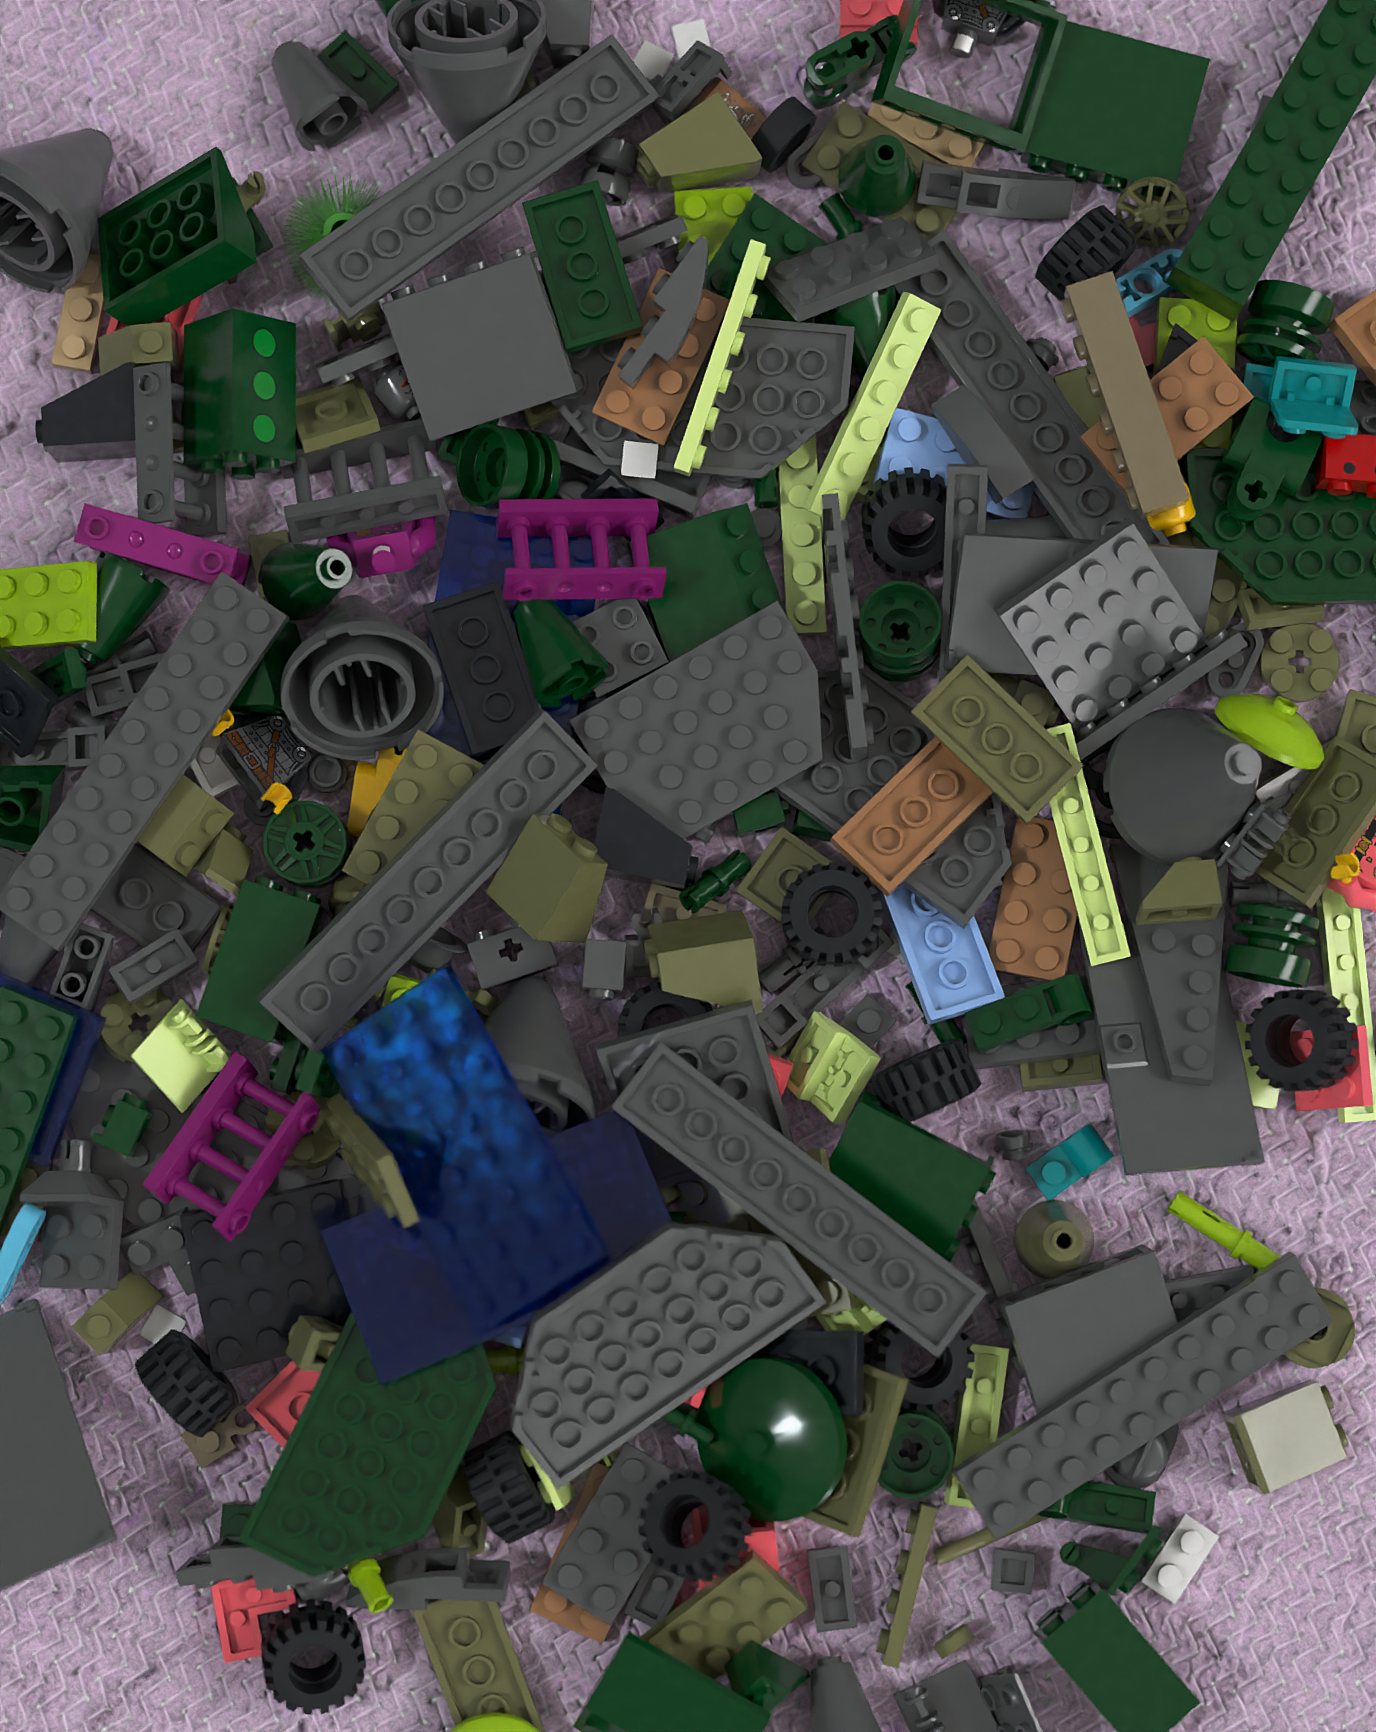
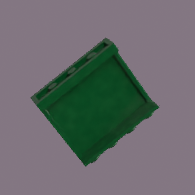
[1020,21,1210,201]
[828,1090,996,1263]

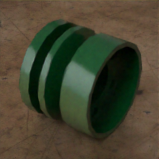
[1236,280,1335,368]
[456,423,561,509]
[858,580,942,683]
[263,800,353,889]
[1224,903,1320,988]
[878,1406,954,1499]

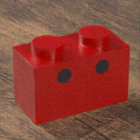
[1315,434,1376,499]

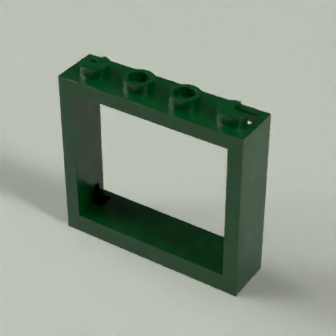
[871,0,1068,154]

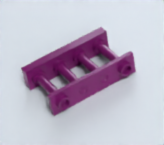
[496,499,667,601]
[73,503,252,586]
[142,1051,321,1243]

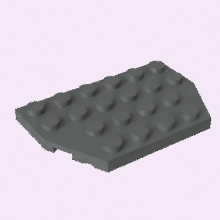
[569,600,823,839]

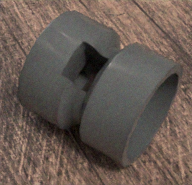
[579,137,639,206]

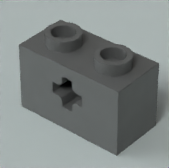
[467,921,559,991]
[581,939,626,1001]

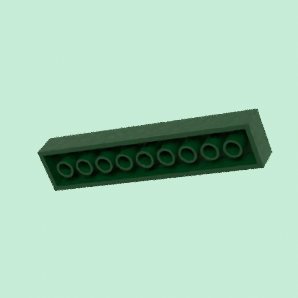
[1165,0,1376,321]

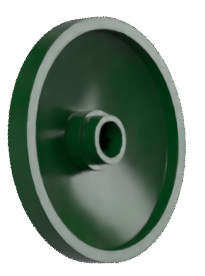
[697,1356,847,1522]

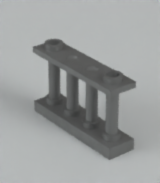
[133,362,227,538]
[280,419,448,544]

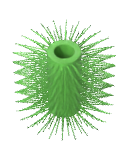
[284,175,385,308]

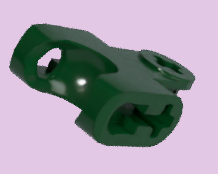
[803,15,917,109]
[1222,396,1324,522]

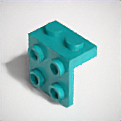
[1267,356,1359,439]

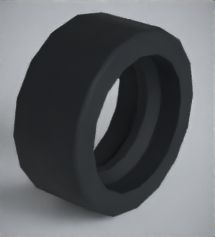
[751,96,817,173]

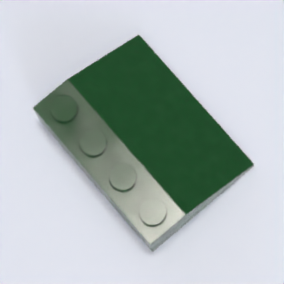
[97,147,256,326]
[627,503,785,664]
[573,1632,772,1732]

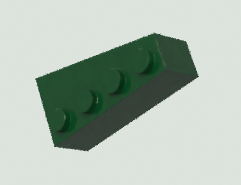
[0,765,65,852]

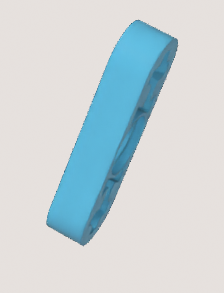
[1116,248,1183,318]
[0,1203,46,1307]

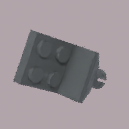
[19,1139,124,1290]

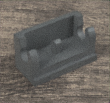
[652,40,733,125]

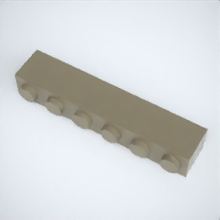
[1060,271,1189,520]

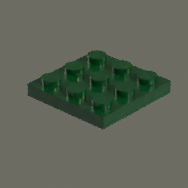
[705,194,828,323]

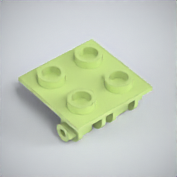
[130,999,232,1113]

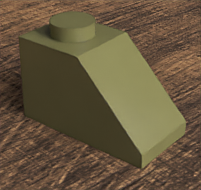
[98,322,180,376]
[194,823,254,896]
[1136,857,1223,925]
[72,1271,164,1356]
[286,1315,343,1372]
[432,1464,487,1558]

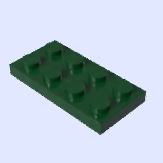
[522,180,643,354]

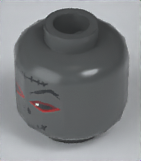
[374,360,421,421]

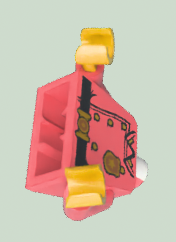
[1327,816,1376,912]

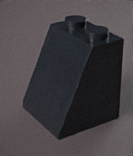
[35,362,137,463]
[594,787,699,891]

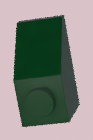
[724,1640,811,1712]

